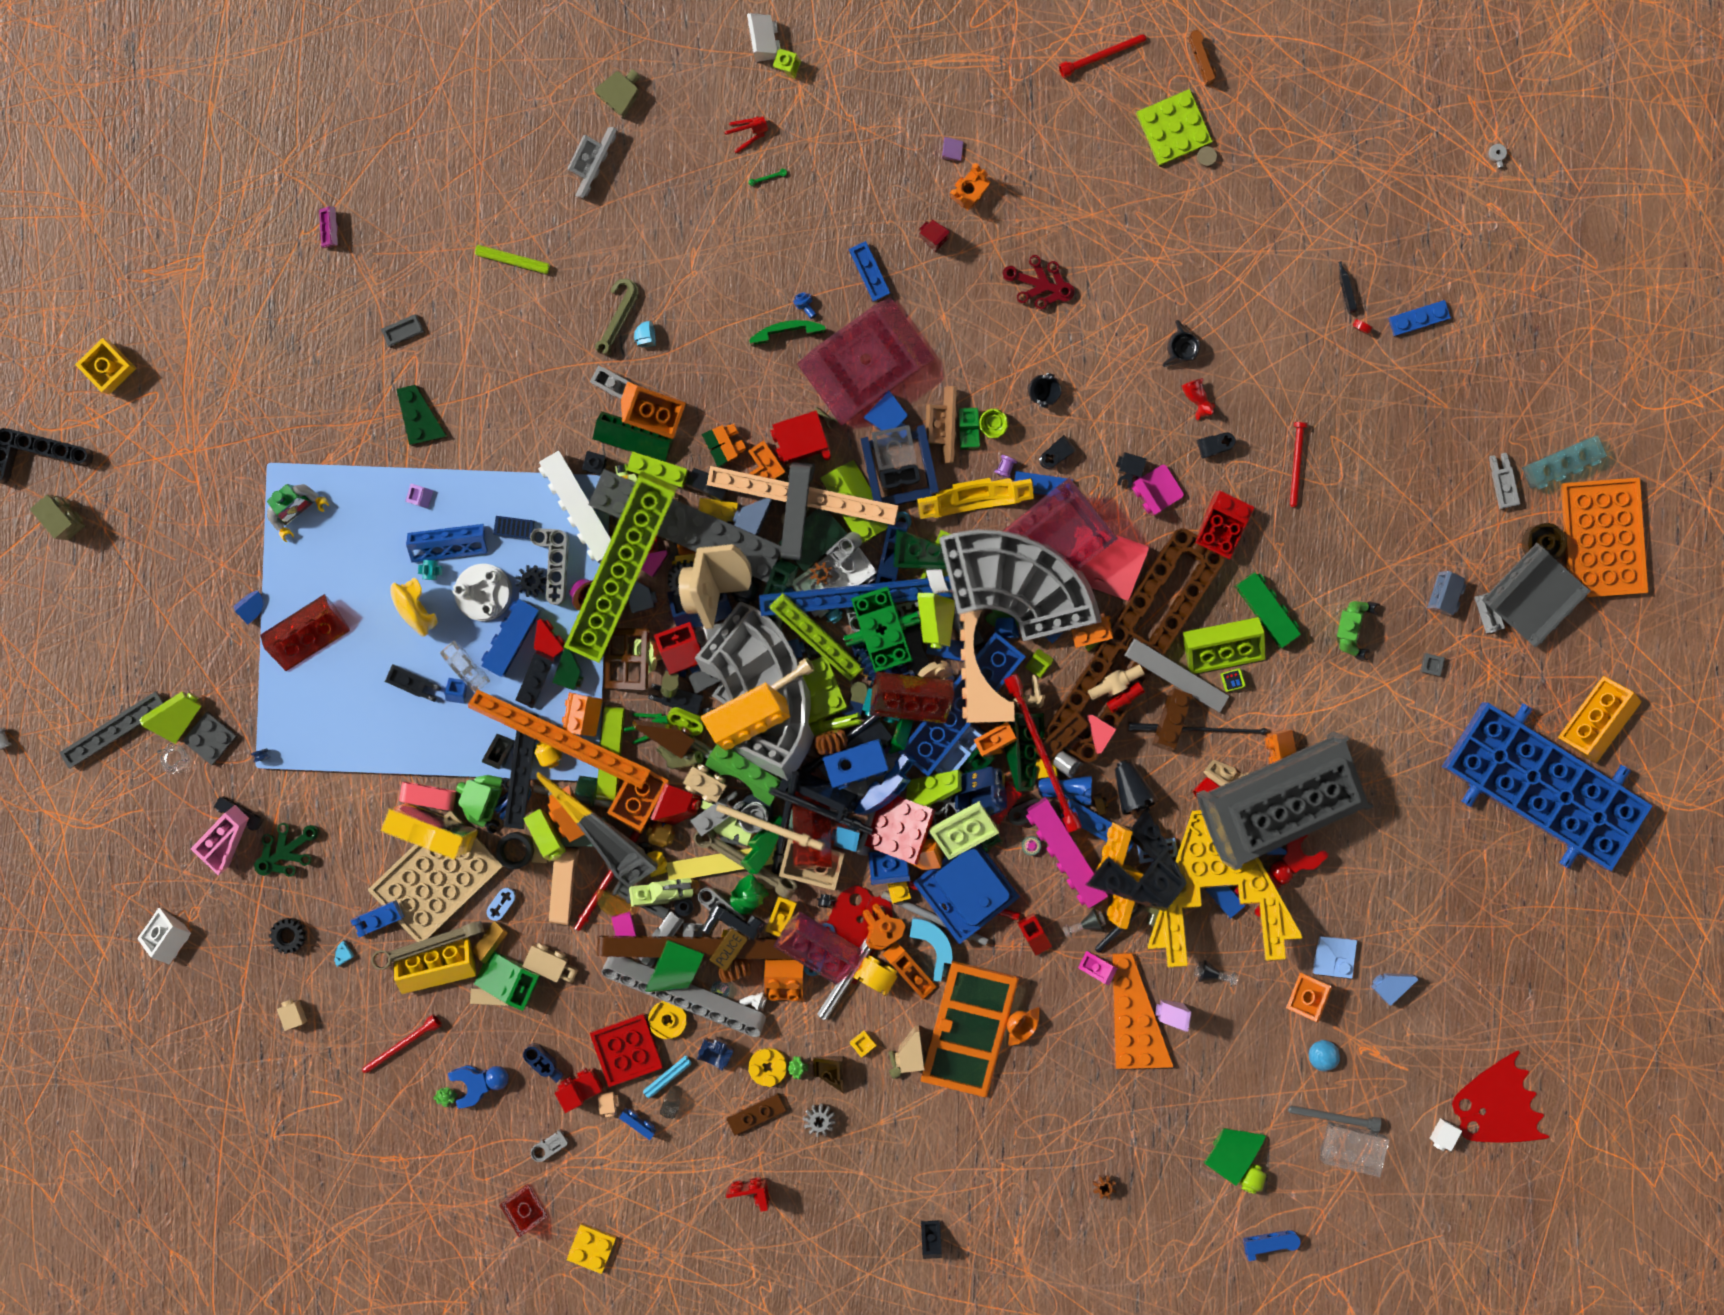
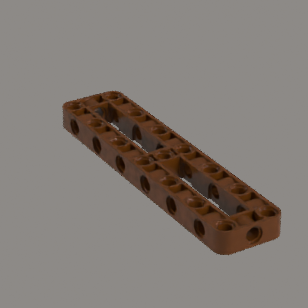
[1046,528,1225,762]

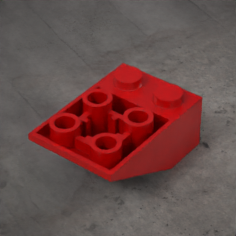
[1195,491,1254,560]

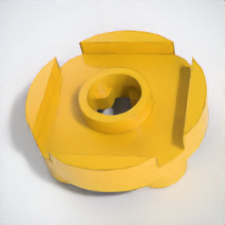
[648,1001,687,1039]
[749,1047,787,1087]

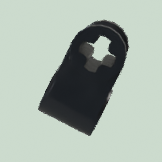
[1196,432,1236,459]
[1039,435,1076,469]

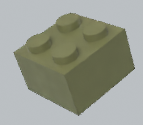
[30,494,85,541]

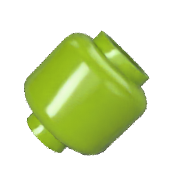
[1239,1164,1266,1194]

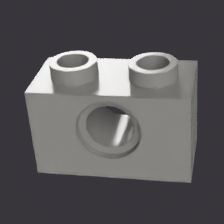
[590,365,631,400]

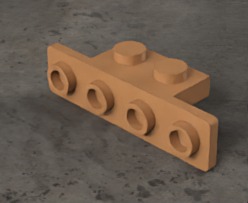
[926,386,958,464]

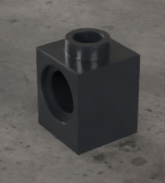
[582,451,608,475]

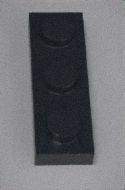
[515,650,554,708]

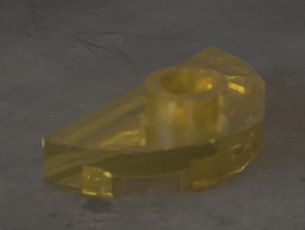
[596,888,632,916]

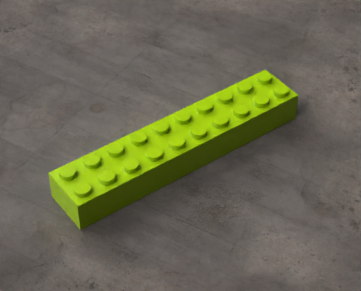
[564,471,678,663]

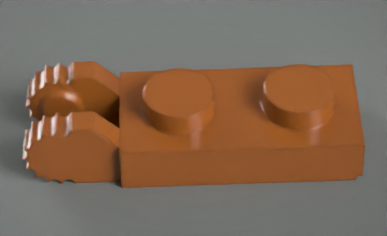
[1188,29,1217,86]

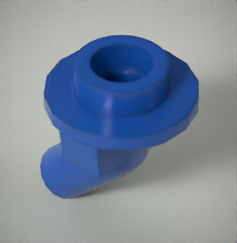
[793,292,816,319]

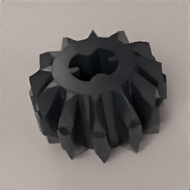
[515,565,547,597]

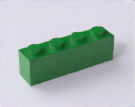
[1234,572,1301,648]

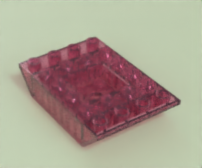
[797,297,935,426]

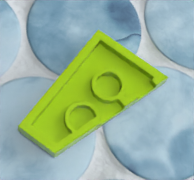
[907,770,961,807]

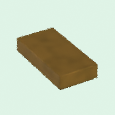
[472,921,508,963]

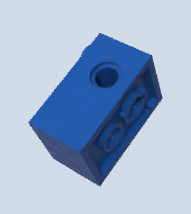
[823,738,890,790]

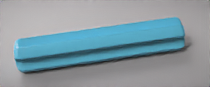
[643,1056,692,1098]

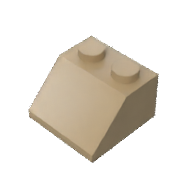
[895,1025,924,1073]

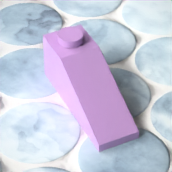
[1155,1000,1191,1031]

